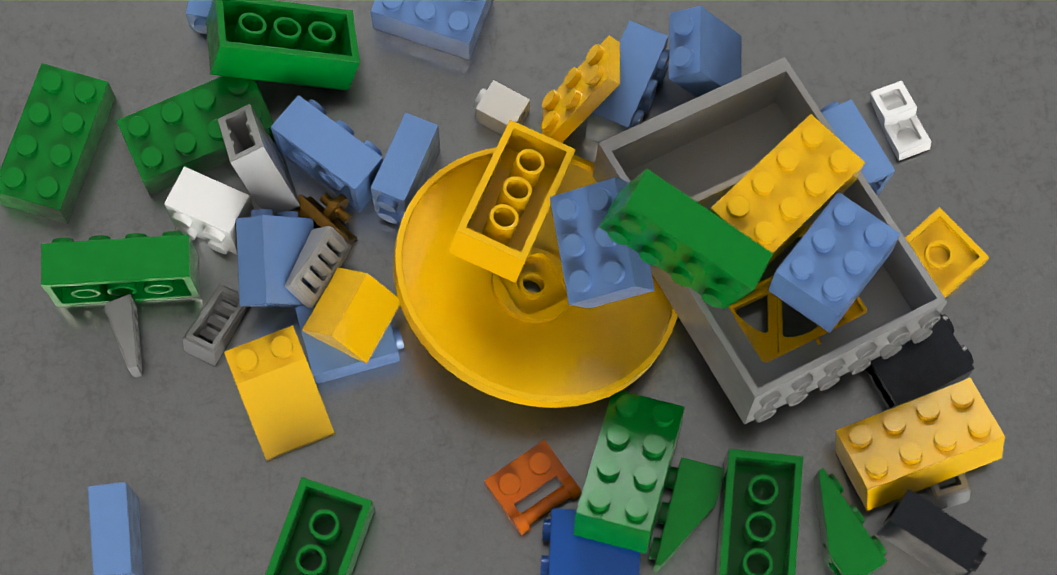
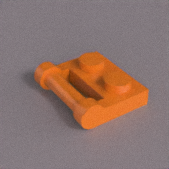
[484,439,582,535]

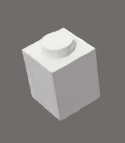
[473,80,530,135]

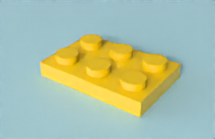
[541,35,620,143]

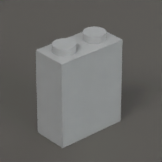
[218,104,300,216]

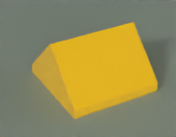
[302,268,400,364]

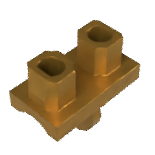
[296,192,357,245]

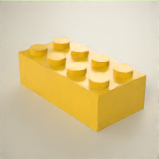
[710,114,865,266]
[448,120,576,283]
[835,378,1005,511]

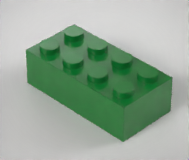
[206,0,360,90]
[0,63,116,224]
[116,76,275,195]
[599,168,774,309]
[41,231,200,306]
[573,391,685,554]
[715,449,803,575]
[265,477,375,575]

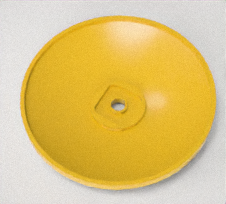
[393,147,678,408]

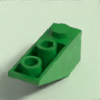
[648,457,725,572]
[814,468,887,575]

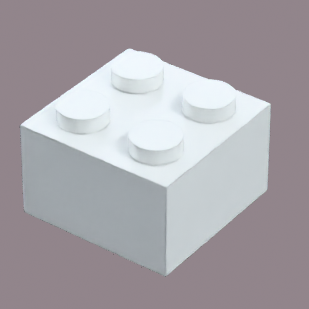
[164,167,254,255]

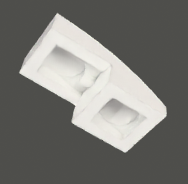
[869,81,932,161]

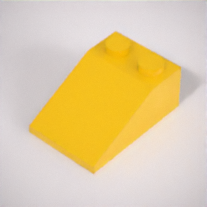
[224,325,335,461]

